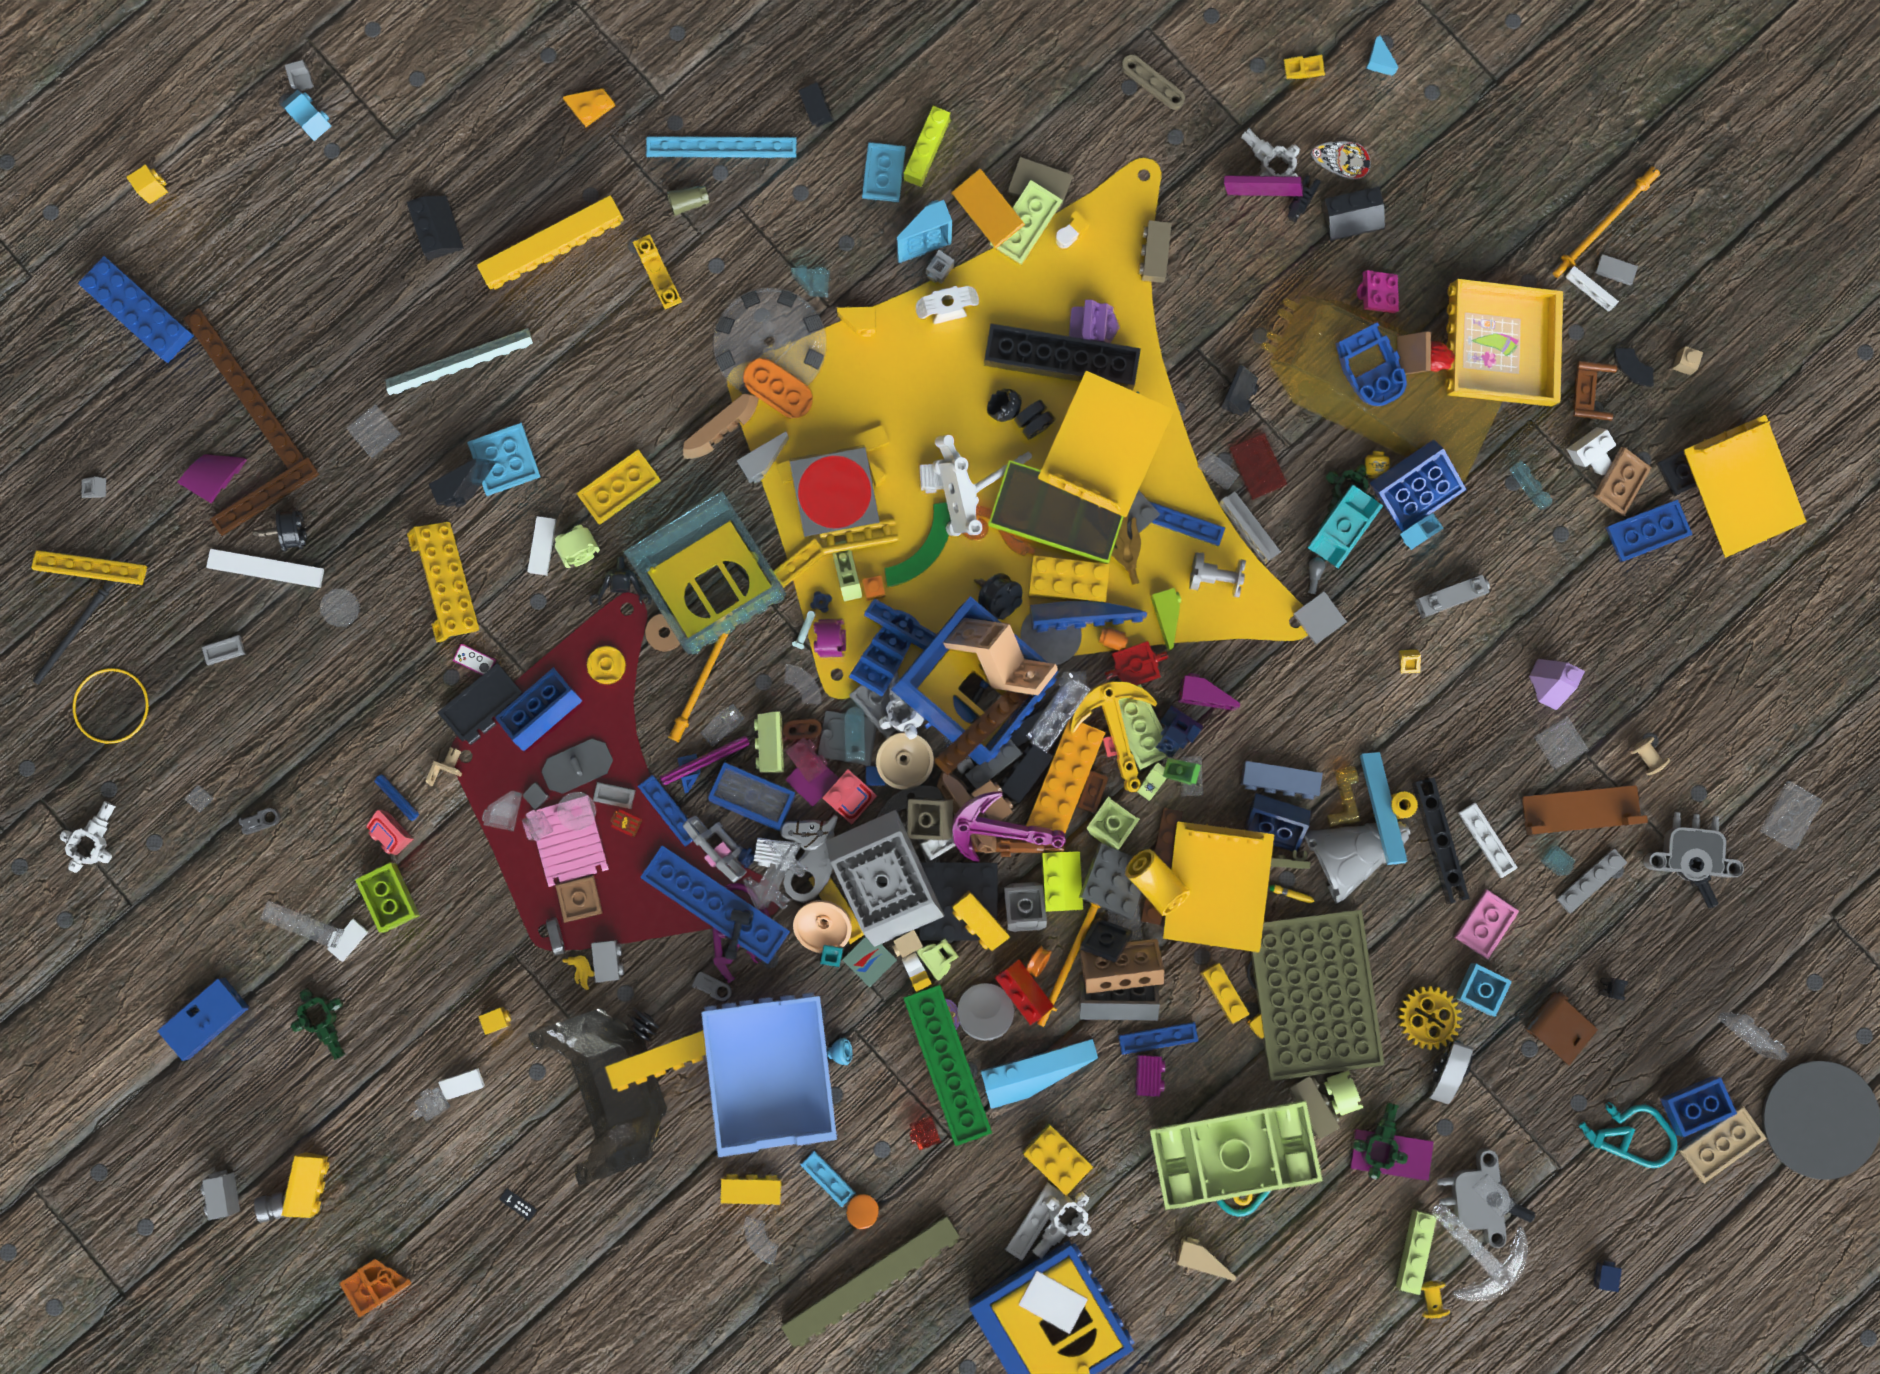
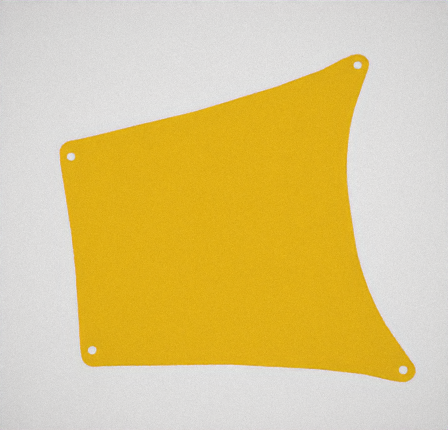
[727,158,1308,699]

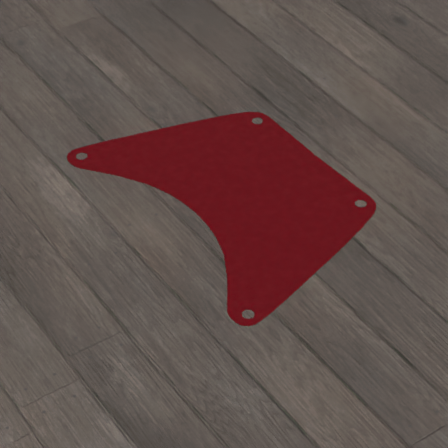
[451,592,781,951]

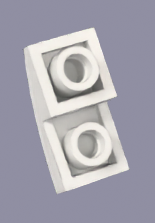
[439,1068,485,1100]

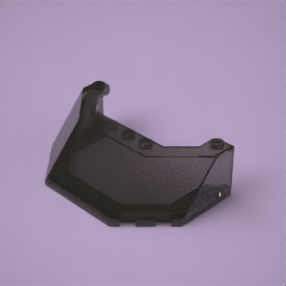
[528,1008,667,1185]

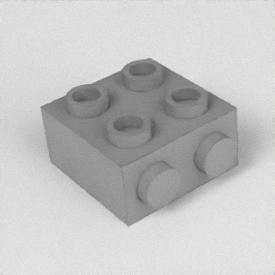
[201,1170,240,1220]

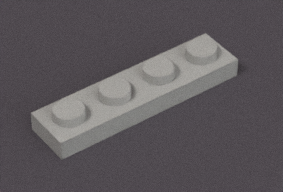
[1556,848,1627,914]

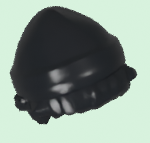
[987,389,1022,422]

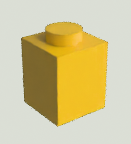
[478,1007,511,1035]

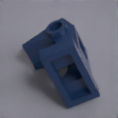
[1155,705,1203,758]

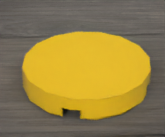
[587,646,626,684]

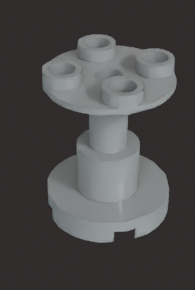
[1189,552,1246,598]

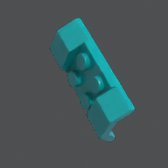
[1307,484,1383,568]

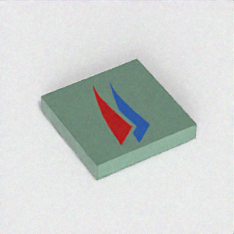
[843,937,897,988]

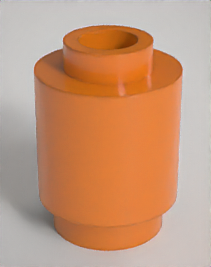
[1099,627,1128,651]

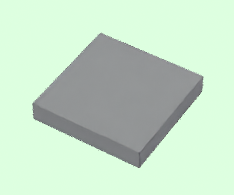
[1293,592,1347,645]

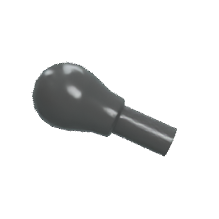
[1308,557,1326,594]

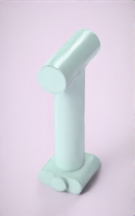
[792,611,816,649]

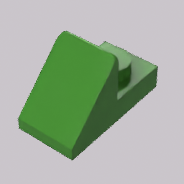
[1162,758,1201,785]

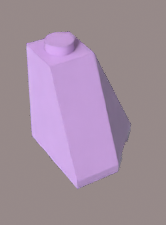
[1529,659,1585,710]

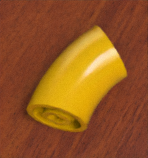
[1125,849,1190,916]

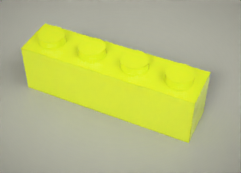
[904,106,950,187]

